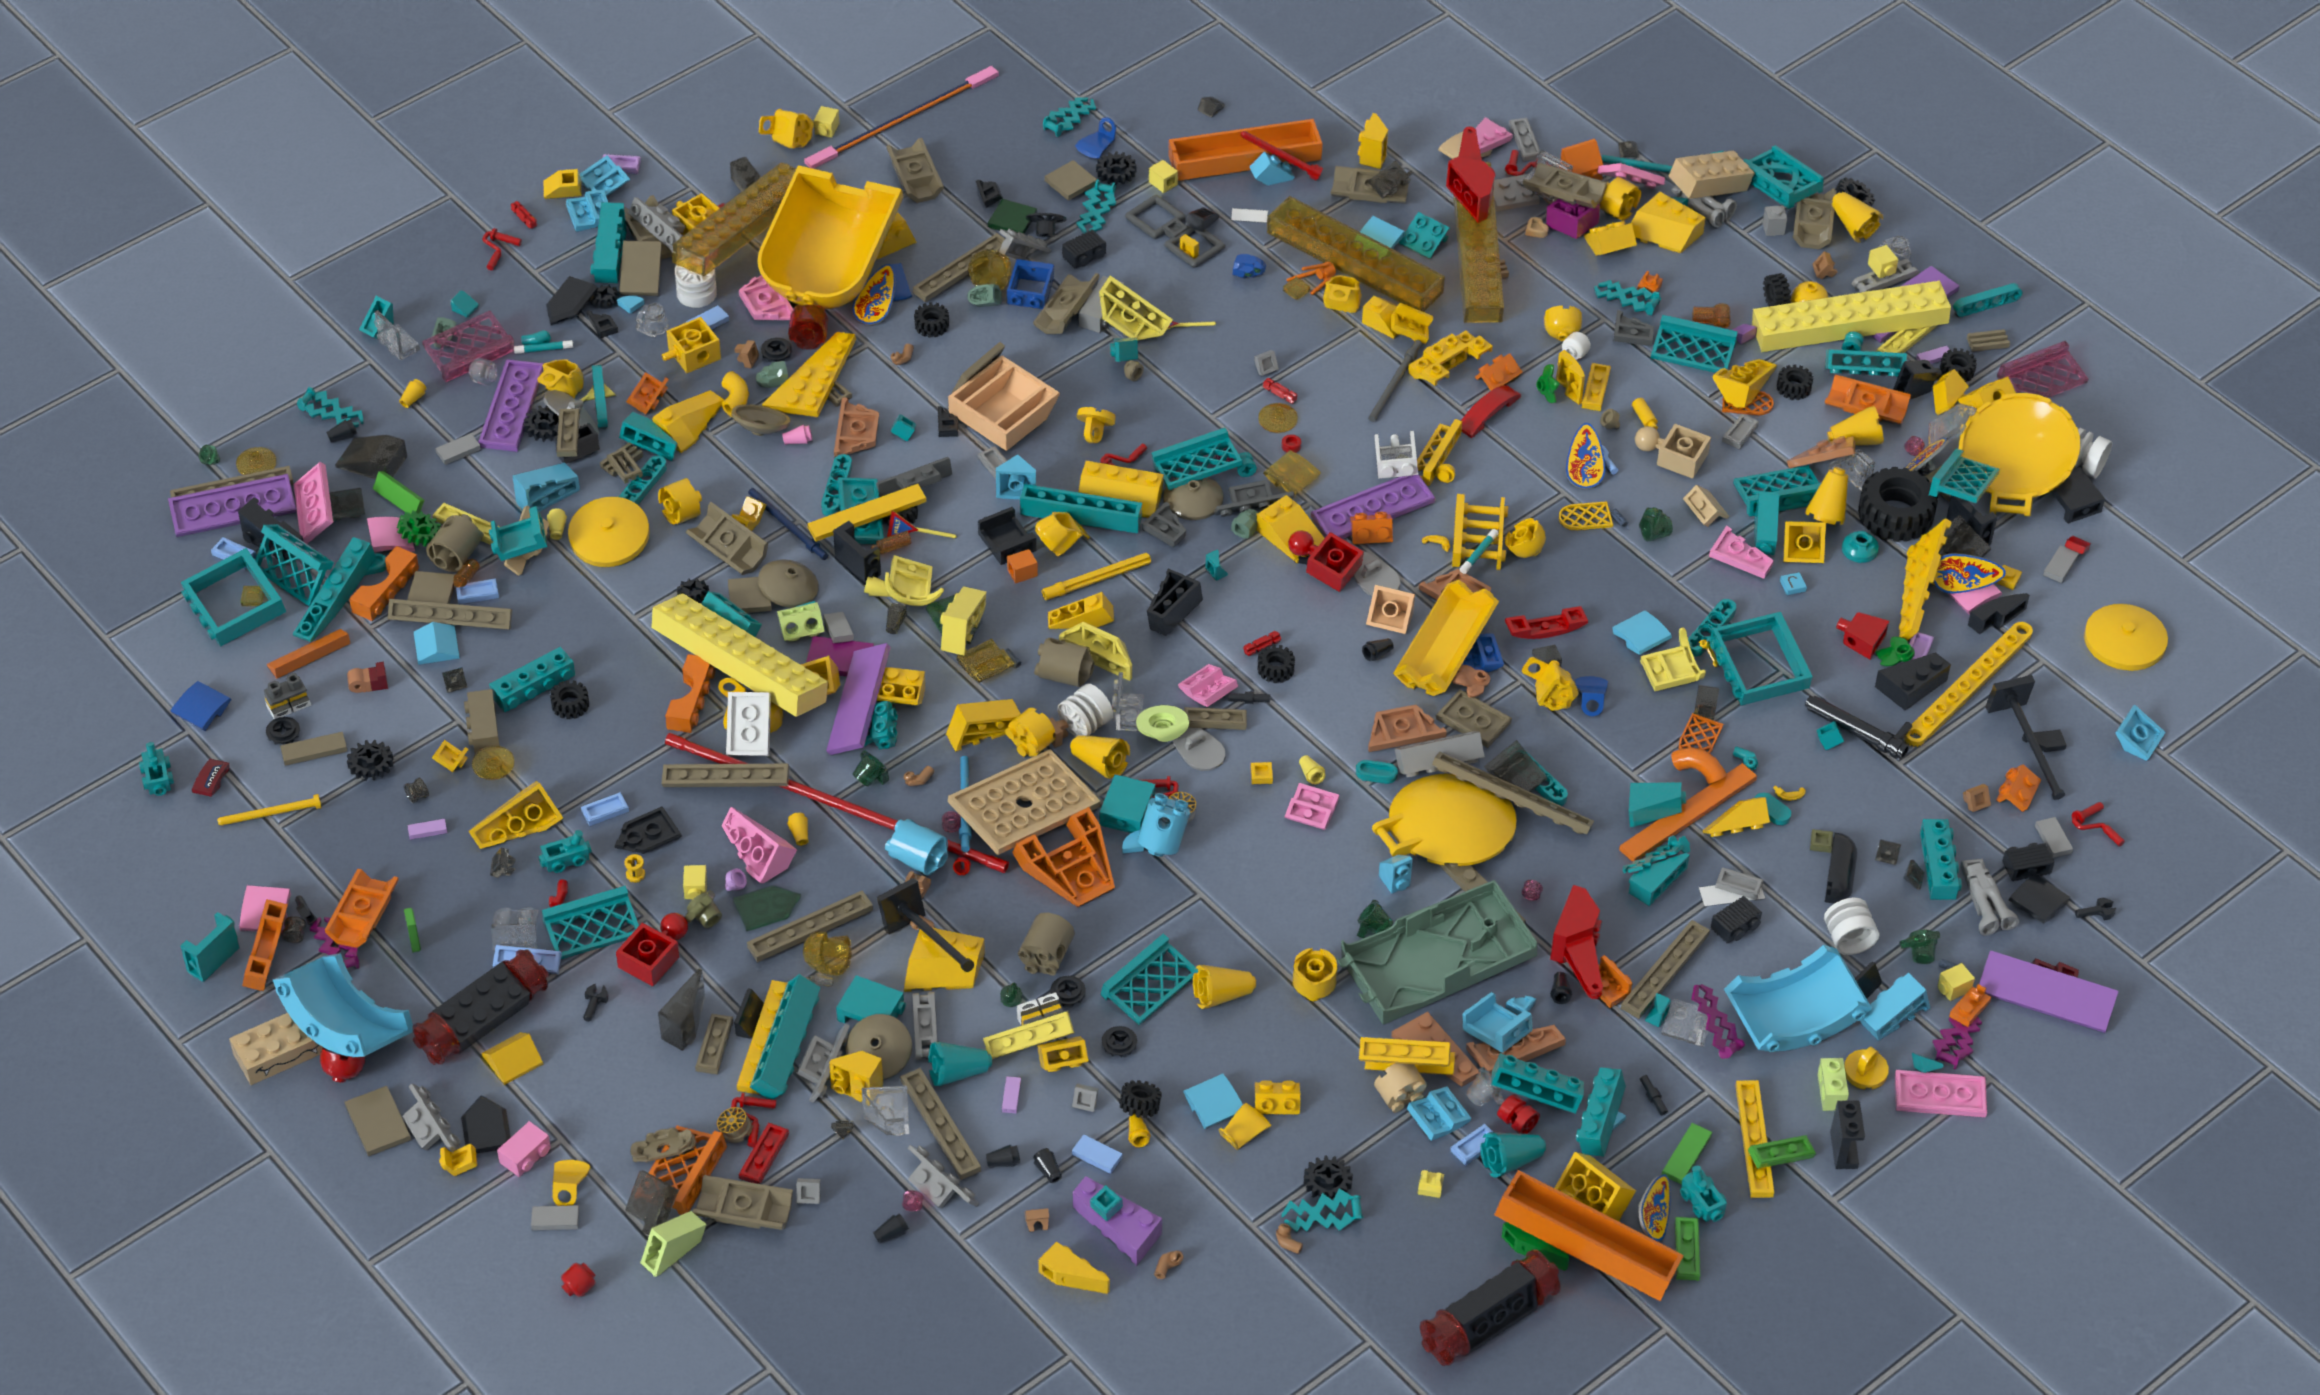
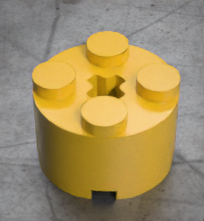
[1599,176,1641,221]
[658,478,702,525]
[1005,707,1055,757]
[1292,948,1337,1001]

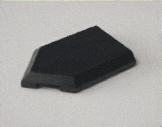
[546,276,598,325]
[615,806,682,854]
[461,1095,511,1154]

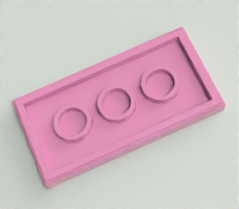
[293,462,333,544]
[1895,1070,1987,1118]

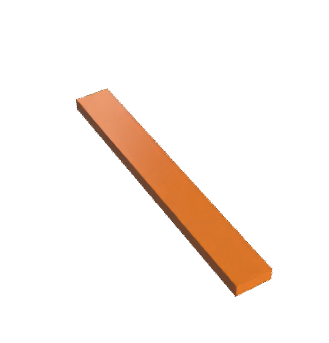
[1619,763,1757,861]

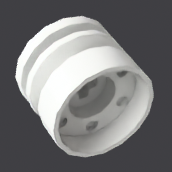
[675,256,717,308]
[2074,428,2113,479]
[1057,684,1113,737]
[1824,898,1880,955]

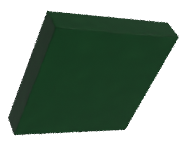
[988,199,1037,234]

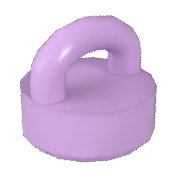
[725,868,746,891]

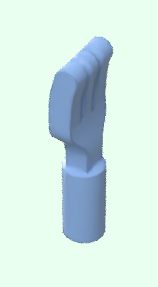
[1602,445,1618,474]

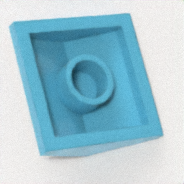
[414,622,460,665]
[2115,705,2166,760]

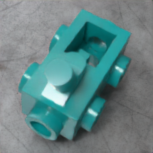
[864,701,898,750]
[139,742,174,796]
[538,830,592,873]
[1680,1166,1727,1222]

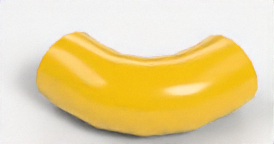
[722,371,749,417]

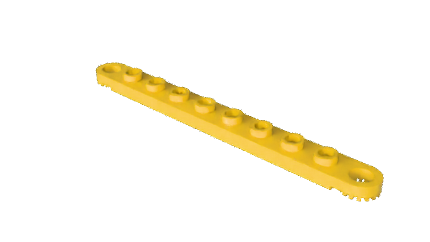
[1904,622,2033,747]

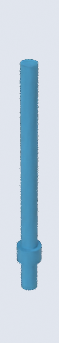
[959,756,972,852]

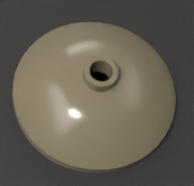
[731,404,790,436]
[1164,474,1223,520]
[758,559,819,608]
[846,1014,912,1080]

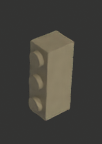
[464,689,500,753]

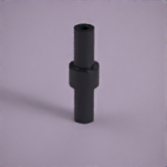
[1228,691,1271,704]
[1639,1075,1668,1116]

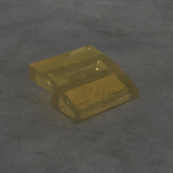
[1263,450,1321,497]
[956,638,1014,683]

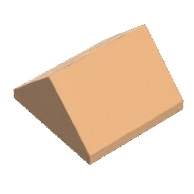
[1366,585,1415,634]

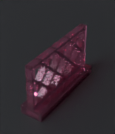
[422,311,514,382]
[1996,340,2089,398]

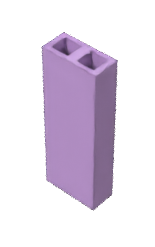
[1916,346,1949,364]
[408,819,447,840]
[1002,1076,1021,1113]

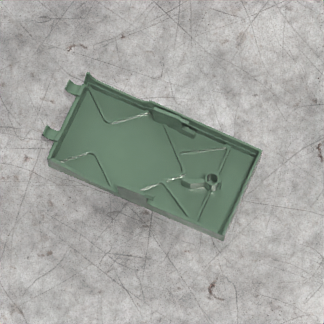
[1336,880,1538,1025]

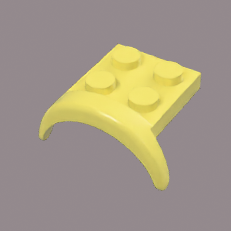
[885,555,944,606]
[1640,628,1706,691]

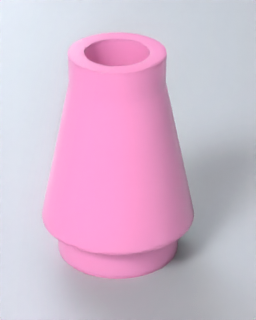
[782,424,813,445]

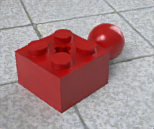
[1288,530,1364,592]
[616,913,688,987]

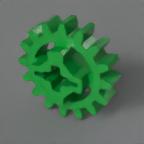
[397,510,441,547]

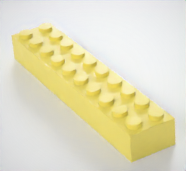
[1752,281,1951,352]
[651,593,828,717]

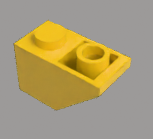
[543,169,582,199]
[1933,369,1969,415]

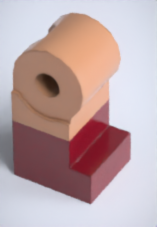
[347,661,388,693]

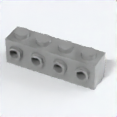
[1395,731,1484,777]

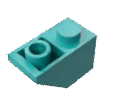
[1110,338,1138,362]

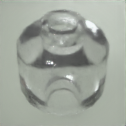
[469,358,498,385]

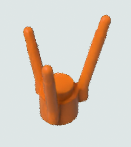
[1287,261,1336,295]

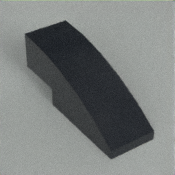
[1968,593,2030,634]

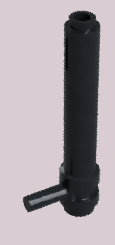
[1805,696,1913,760]

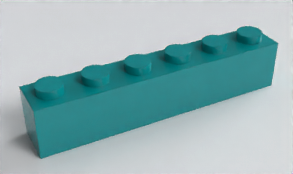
[1020,484,1142,533]
[750,974,821,1100]

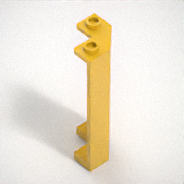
[1393,580,1499,696]

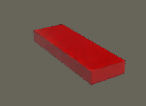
[739,1122,789,1184]

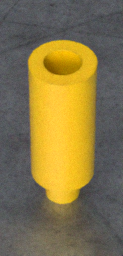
[1632,398,1658,430]

